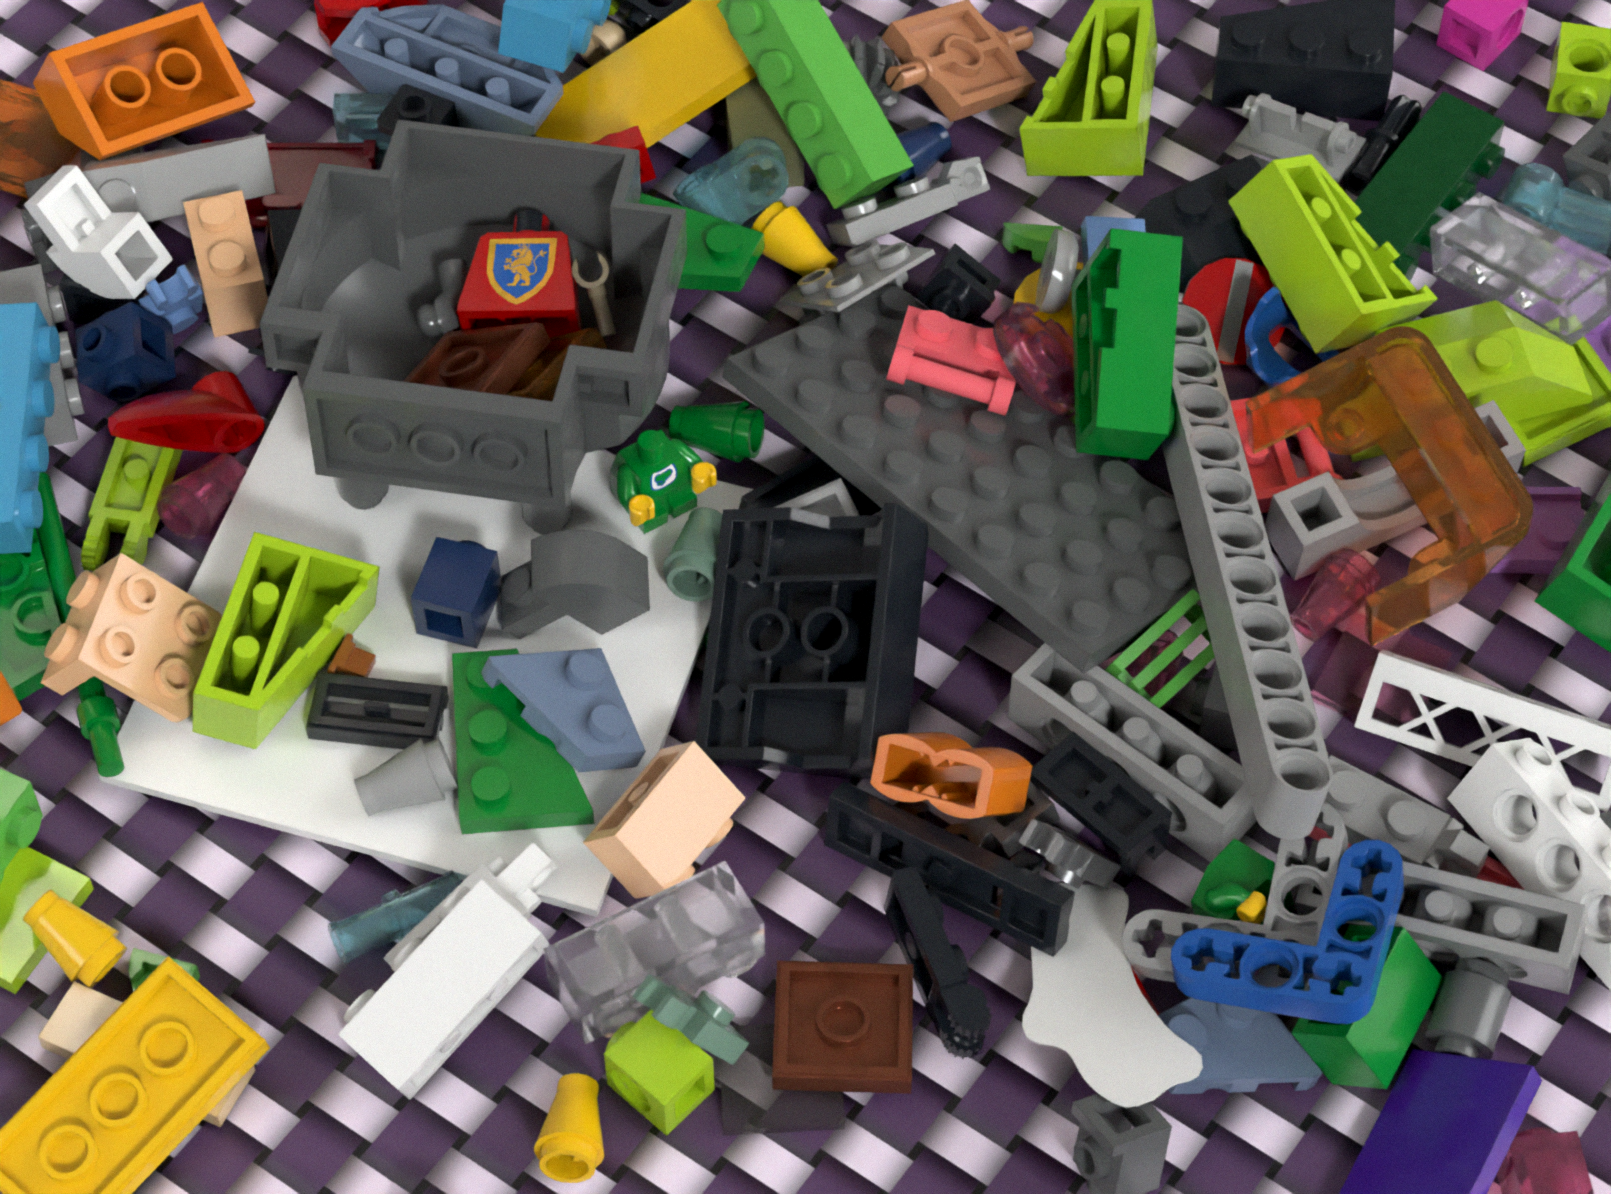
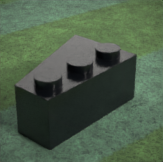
[1211,0,1395,121]

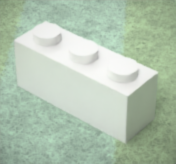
[338,879,551,1100]

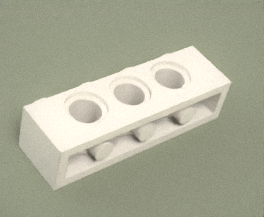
[1447,738,1611,991]

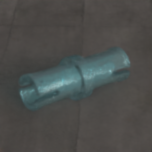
[328,870,461,964]

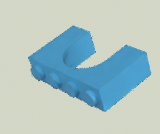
[0,302,60,554]

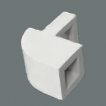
[24,165,173,299]

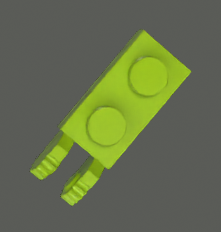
[80,437,183,571]

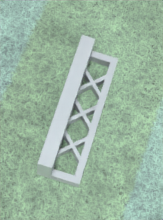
[1354,650,1611,812]

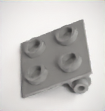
[781,240,935,325]

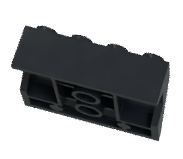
[696,503,929,778]

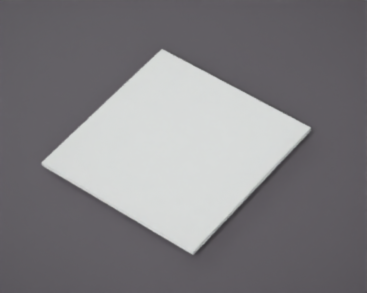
[98,375,754,917]

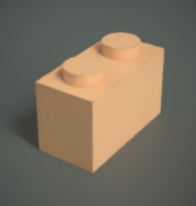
[183,190,268,338]
[583,741,745,899]

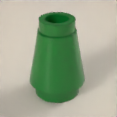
[669,401,765,463]

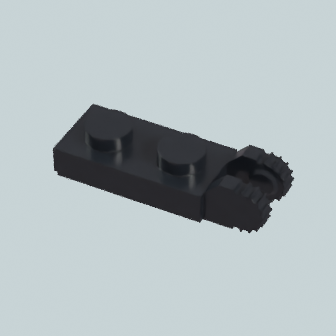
[884,865,992,1059]

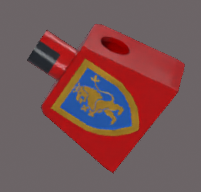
[457,211,584,348]

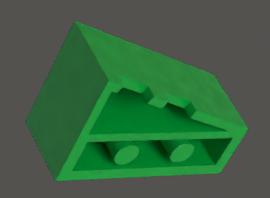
[1071,228,1183,460]

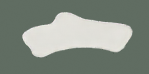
[1022,883,1203,1107]

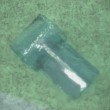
[1496,163,1611,254]

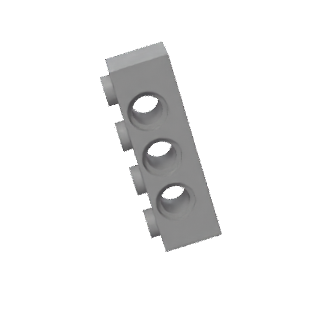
[1008,643,1256,862]
[1295,840,1585,995]

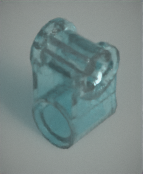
[673,137,788,225]

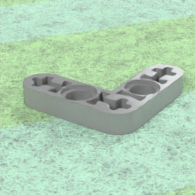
[1122,803,1348,991]

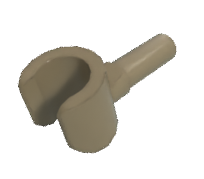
[572,250,616,338]

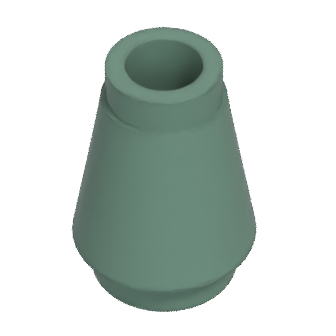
[663,507,722,602]

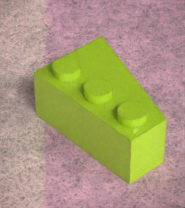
[1228,154,1438,354]

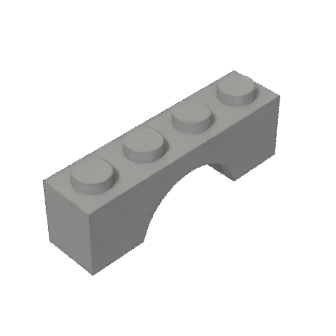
[1265,400,1526,581]

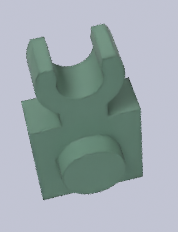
[632,974,750,1065]

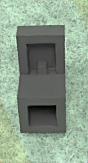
[501,530,650,639]

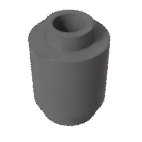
[1425,958,1512,1059]

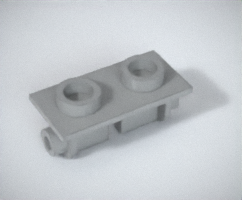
[1235,93,1366,183]

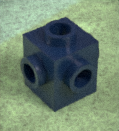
[75,302,176,404]

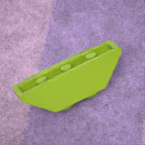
[1335,300,1593,462]

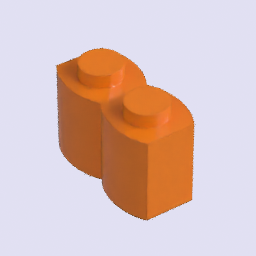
[870,732,1032,819]

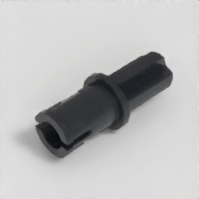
[1342,95,1422,197]

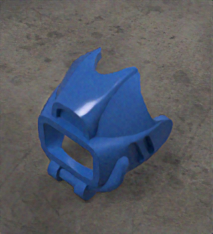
[1245,286,1353,393]

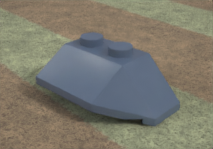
[331,4,564,136]

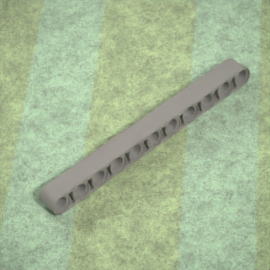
[1161,304,1333,840]

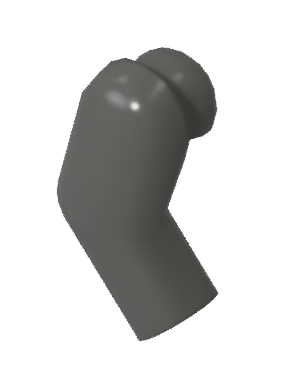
[417,259,469,338]

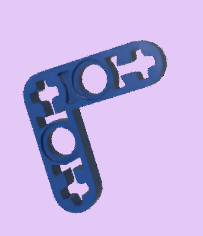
[1171,840,1404,1024]

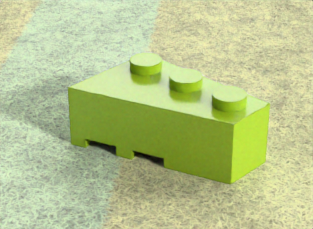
[1019,0,1158,176]
[192,532,380,749]

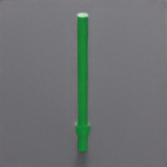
[37,472,124,777]

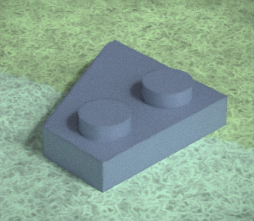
[481,648,646,772]

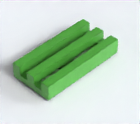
[1105,589,1215,709]

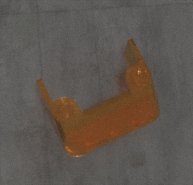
[1245,326,1533,647]

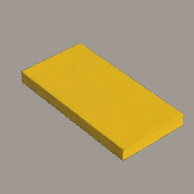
[534,0,757,148]
[0,956,270,1194]

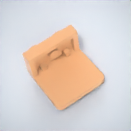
[40,553,222,723]

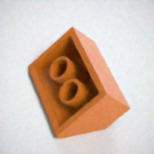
[33,2,255,160]

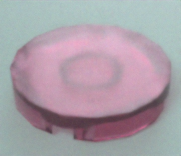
[993,302,1075,416]

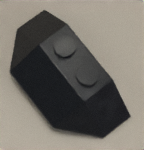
[1135,155,1270,293]

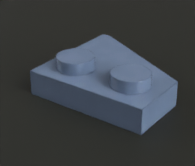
[1158,997,1323,1094]

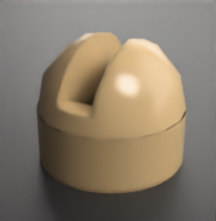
[581,20,627,66]

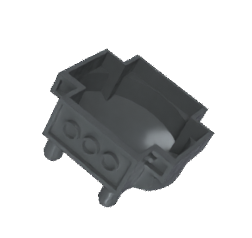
[260,120,687,535]

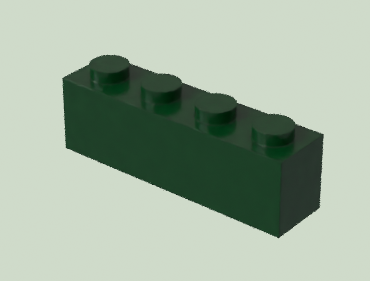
[1354,91,1505,281]

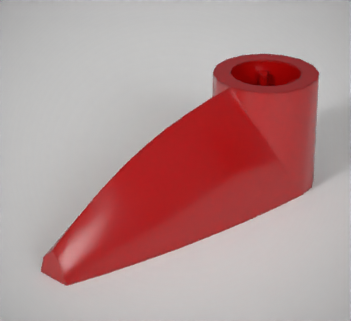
[108,371,265,453]

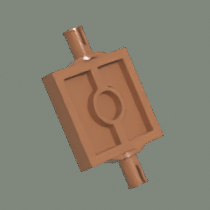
[881,0,1037,122]

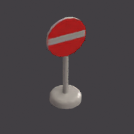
[1035,229,1287,366]

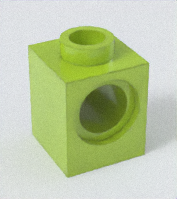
[1546,22,1611,119]
[604,1009,715,1136]

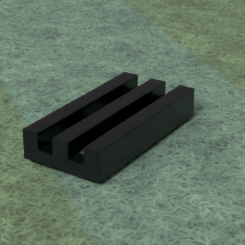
[306,672,449,750]

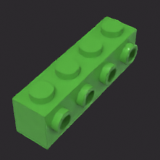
[717,0,914,210]

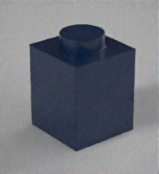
[411,536,501,648]

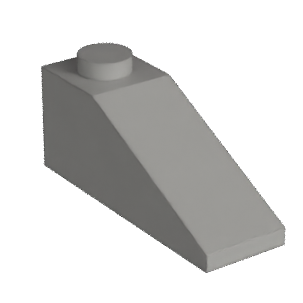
[82,134,276,222]

